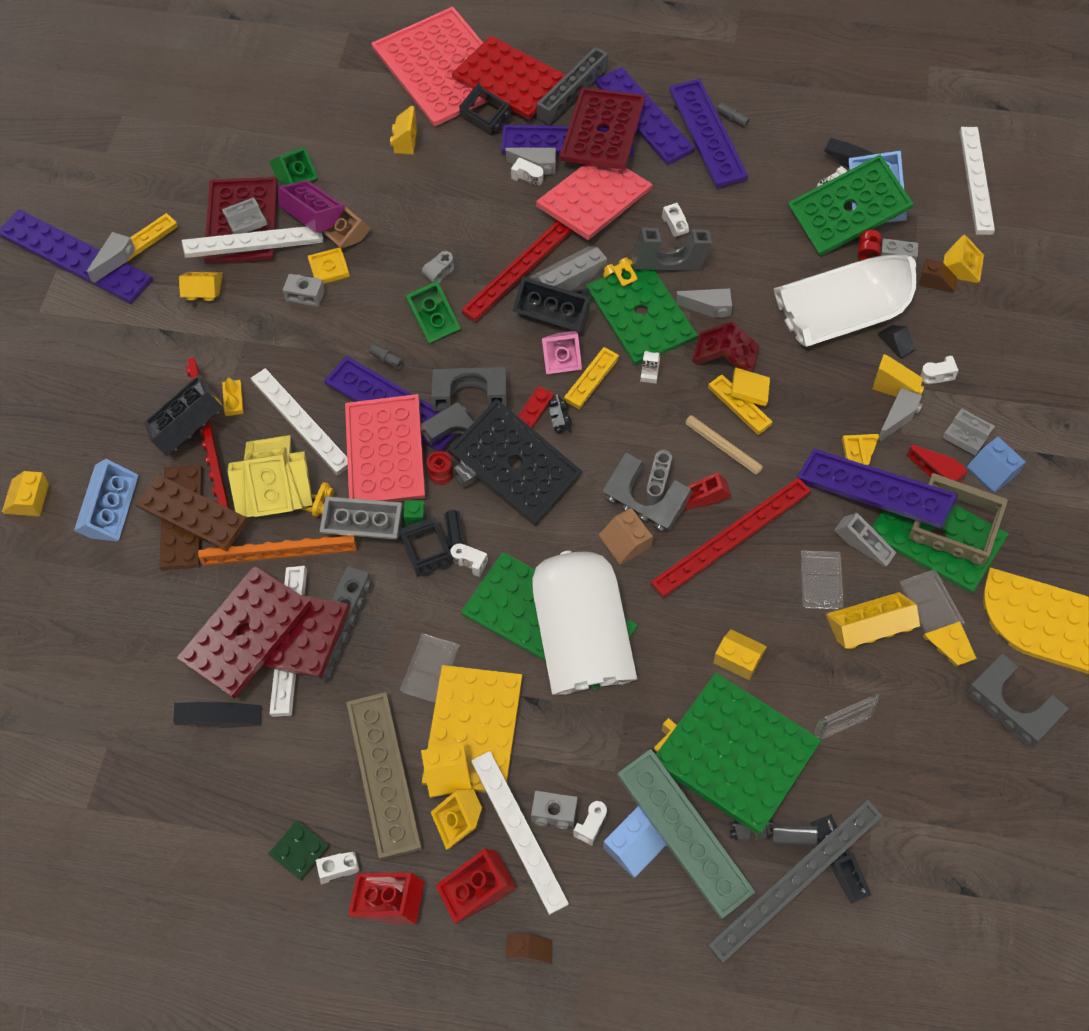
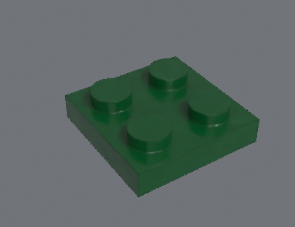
[268,820,330,881]

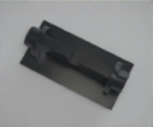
[548,394,572,434]
[729,819,774,840]

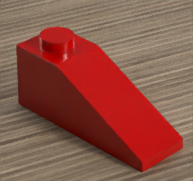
[906,444,968,484]
[683,472,732,510]

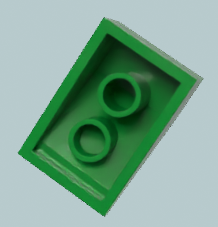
[404,281,461,344]

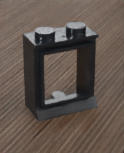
[459,82,511,136]
[399,516,453,577]

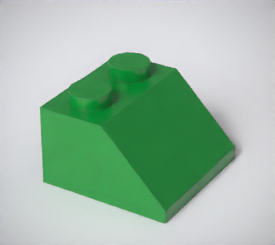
[269,146,318,185]

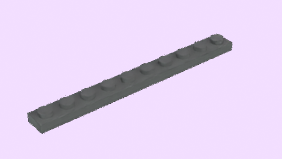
[707,800,883,963]

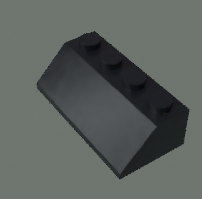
[513,277,590,332]

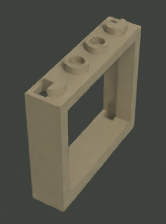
[909,473,1008,566]

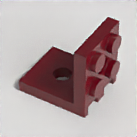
[692,321,759,372]

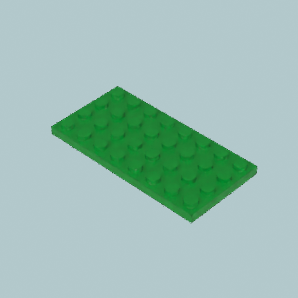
[461,552,638,691]

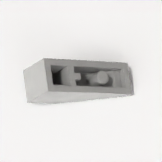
[506,148,556,175]
[87,232,135,283]
[676,289,732,318]
[878,388,923,441]
[834,513,897,567]

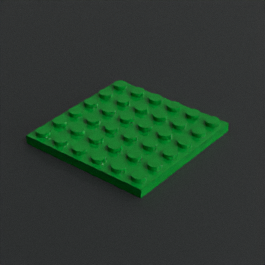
[656,673,821,836]

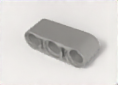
[646,450,672,505]

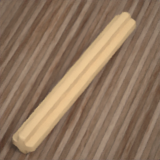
[686,415,763,475]

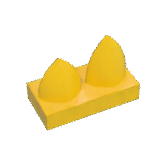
[222,377,244,416]

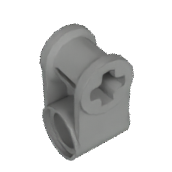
[422,251,454,283]

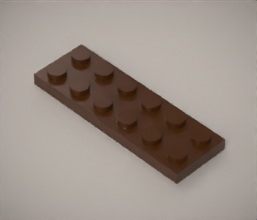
[159,465,203,571]
[135,474,249,552]

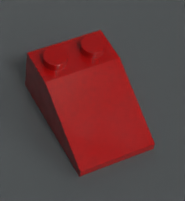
[435,849,516,924]
[348,872,425,924]

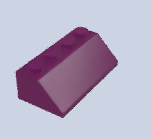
[278,180,345,232]

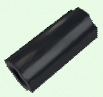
[443,509,465,550]

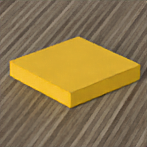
[308,248,350,284]
[731,367,770,406]

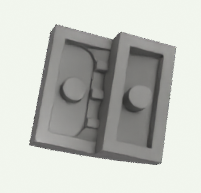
[222,197,267,234]
[942,409,995,456]

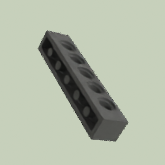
[536,47,608,125]
[302,566,372,684]

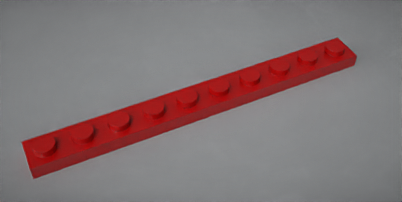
[462,221,573,322]
[186,357,230,509]
[651,478,811,599]

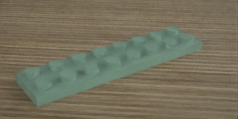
[616,749,755,919]

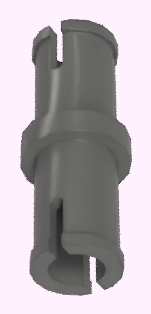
[717,102,750,127]
[369,343,404,370]

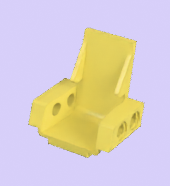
[228,435,313,517]

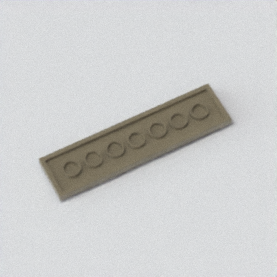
[346,692,422,861]

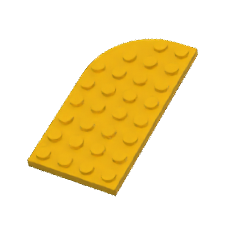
[983,567,1089,674]

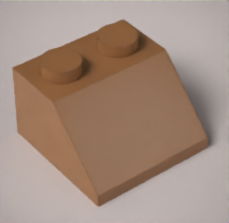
[323,202,371,248]
[598,508,653,566]

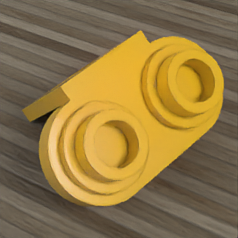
[603,257,637,286]
[301,482,334,517]

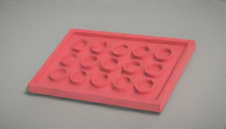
[536,164,653,240]
[345,394,426,502]

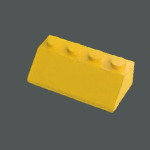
[826,592,920,649]

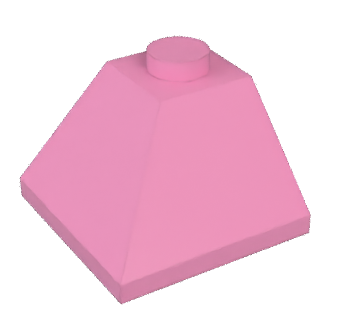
[542,331,582,374]

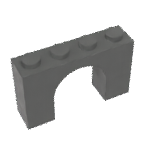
[631,228,712,271]
[431,367,507,411]
[421,402,479,489]
[602,452,693,532]
[967,653,1069,749]

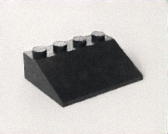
[144,374,223,456]

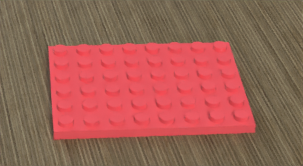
[371,7,488,127]

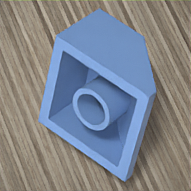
[966,437,1026,494]

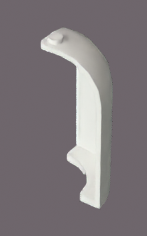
[774,254,916,347]
[533,551,637,695]

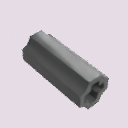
[773,825,818,846]

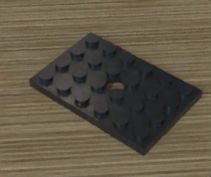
[447,399,582,525]

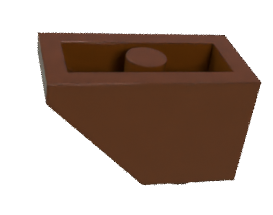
[919,259,957,293]
[506,933,552,964]

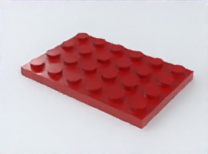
[452,36,566,119]

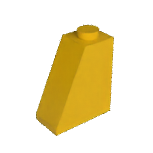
[872,354,924,397]

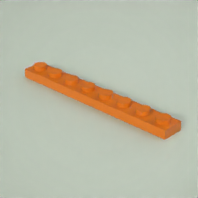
[198,535,357,566]

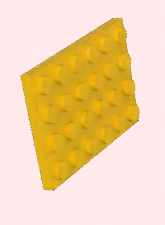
[422,665,522,793]

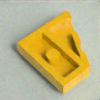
[842,434,879,466]
[923,622,977,667]

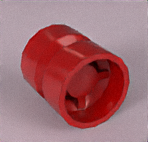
[858,230,882,261]
[427,451,453,486]

